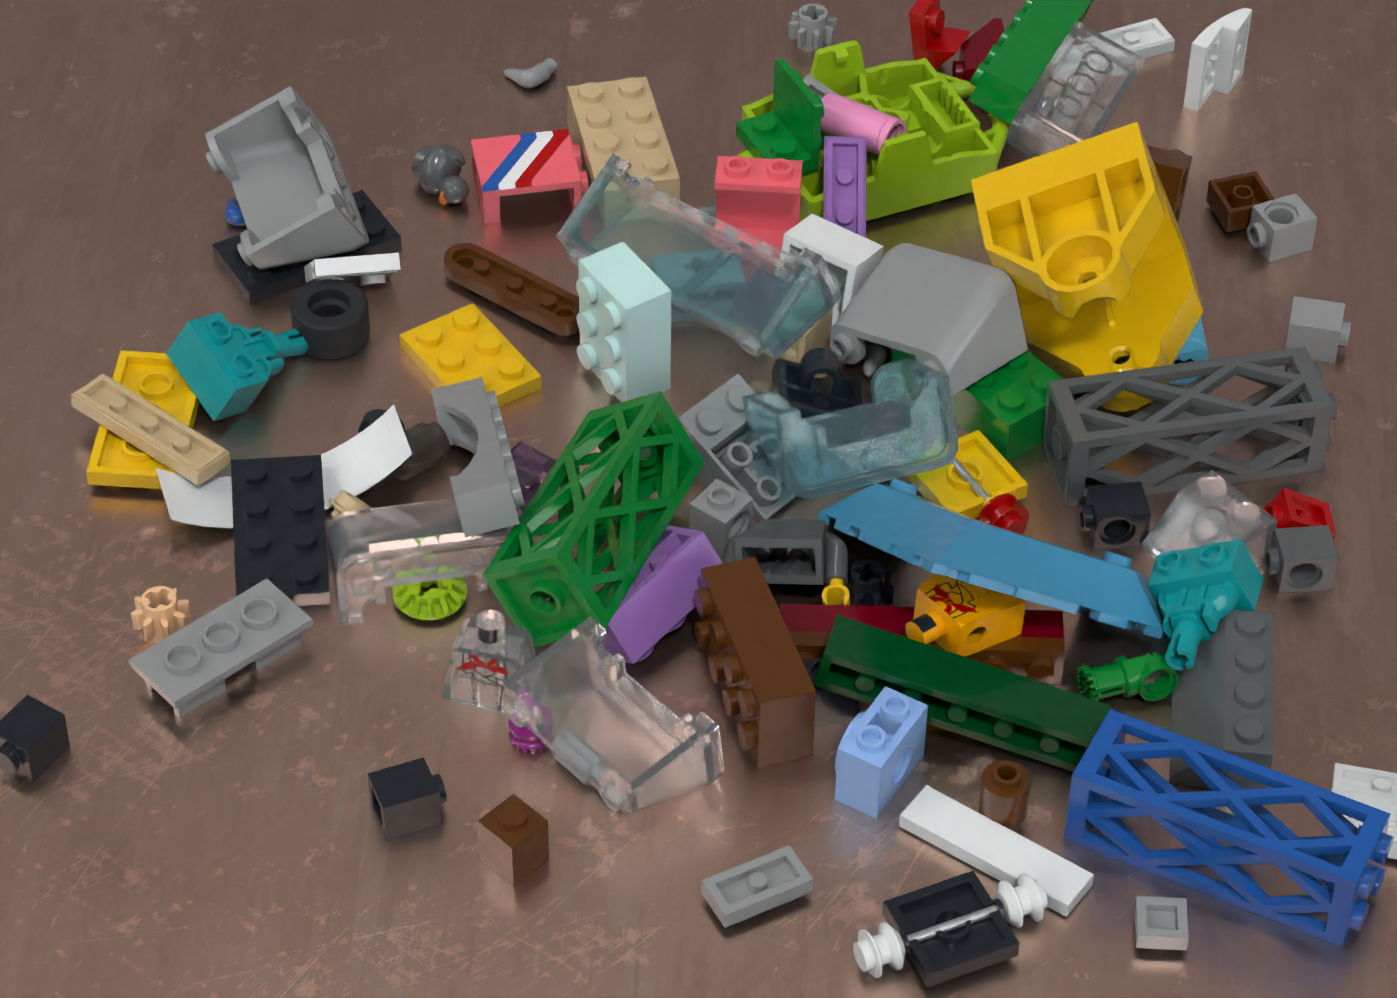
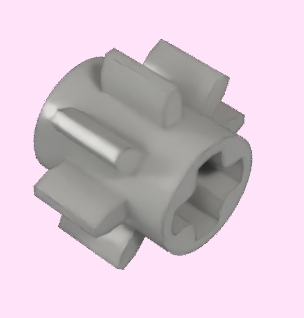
[788,3,837,53]

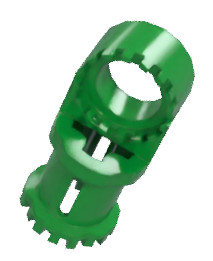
[1075,652,1179,702]

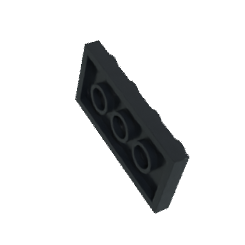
[212,190,402,305]
[231,455,330,606]

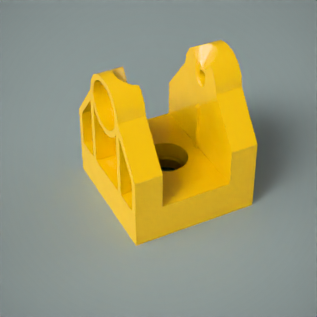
[971,122,1204,412]

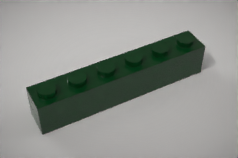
[813,614,1111,772]

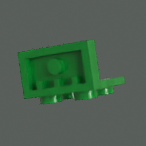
[736,58,824,174]

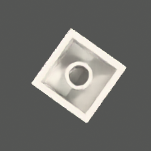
[774,214,884,327]

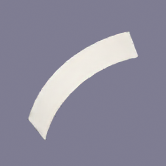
[156,404,412,528]

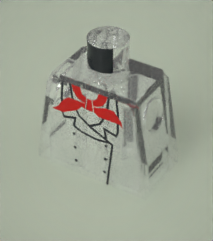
[443,610,543,714]

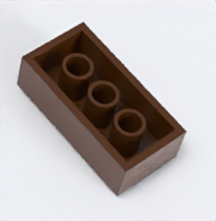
[694,557,816,768]

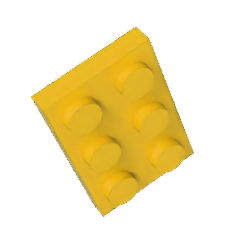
[399,303,542,407]

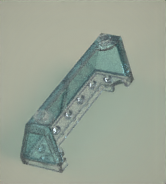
[556,153,842,360]

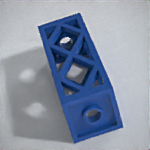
[1064,709,1394,947]

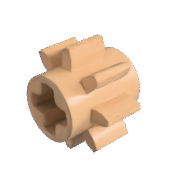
[131,586,191,643]

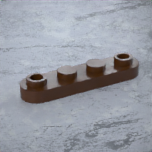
[444,243,579,336]

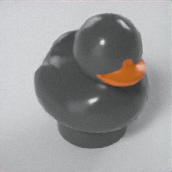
[412,145,469,206]

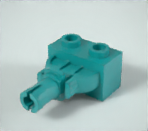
[166,312,308,421]
[1147,539,1264,670]

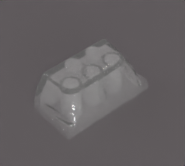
[1005,21,1146,157]

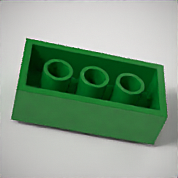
[890,348,1075,463]

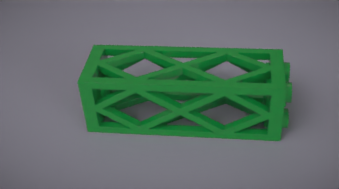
[482,391,705,648]

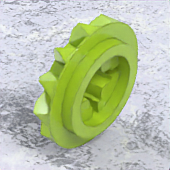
[392,559,467,620]

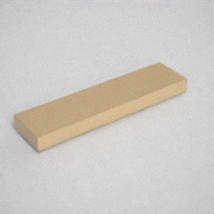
[71,374,230,486]

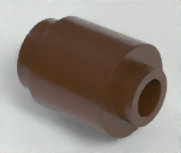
[979,760,1031,830]

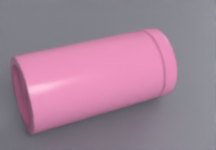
[821,92,906,156]

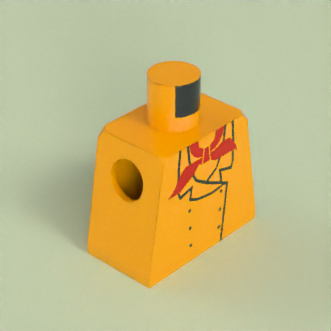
[906,574,1026,657]

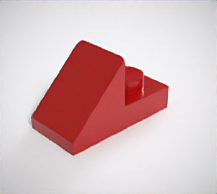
[909,0,970,70]

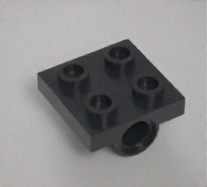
[771,348,865,439]

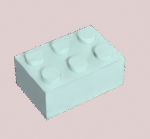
[576,242,671,402]

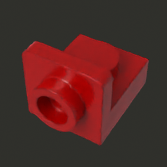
[1259,488,1336,548]

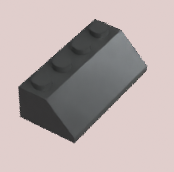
[1169,610,1273,789]

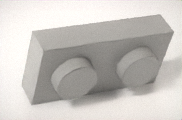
[701,845,814,928]

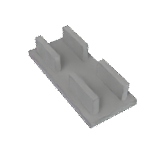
[129,578,313,718]

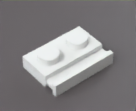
[304,253,401,286]

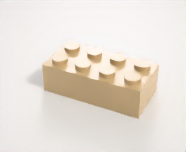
[567,76,680,227]

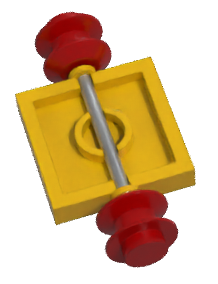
[903,409,1029,534]

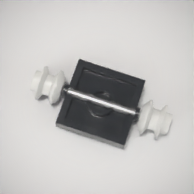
[853,871,1048,988]

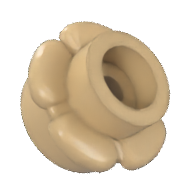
[329,489,372,529]

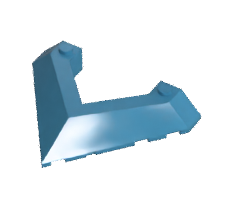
[817,478,1169,640]

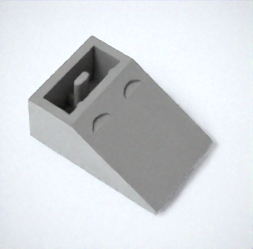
[678,373,825,521]

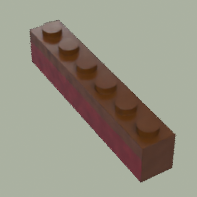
[780,604,1065,684]

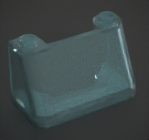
[742,358,958,499]

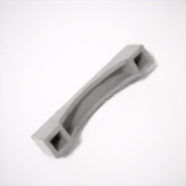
[431,377,525,538]

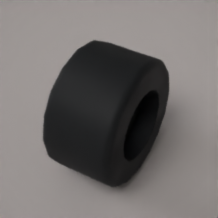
[290,279,370,359]

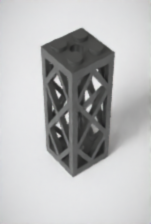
[1041,347,1337,507]

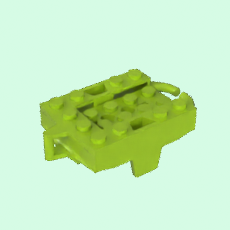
[737,40,1009,222]

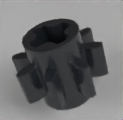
[844,559,895,606]

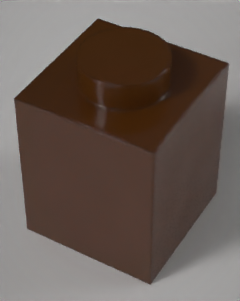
[477,794,549,886]

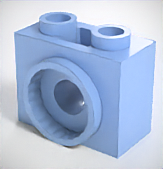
[834,686,928,819]

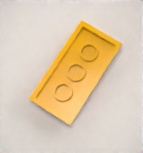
[86,350,200,489]

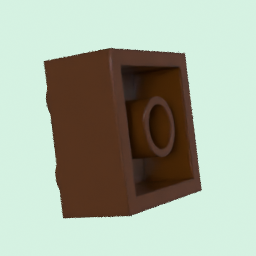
[1206,171,1274,232]

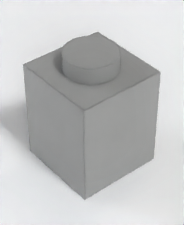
[1285,296,1351,364]

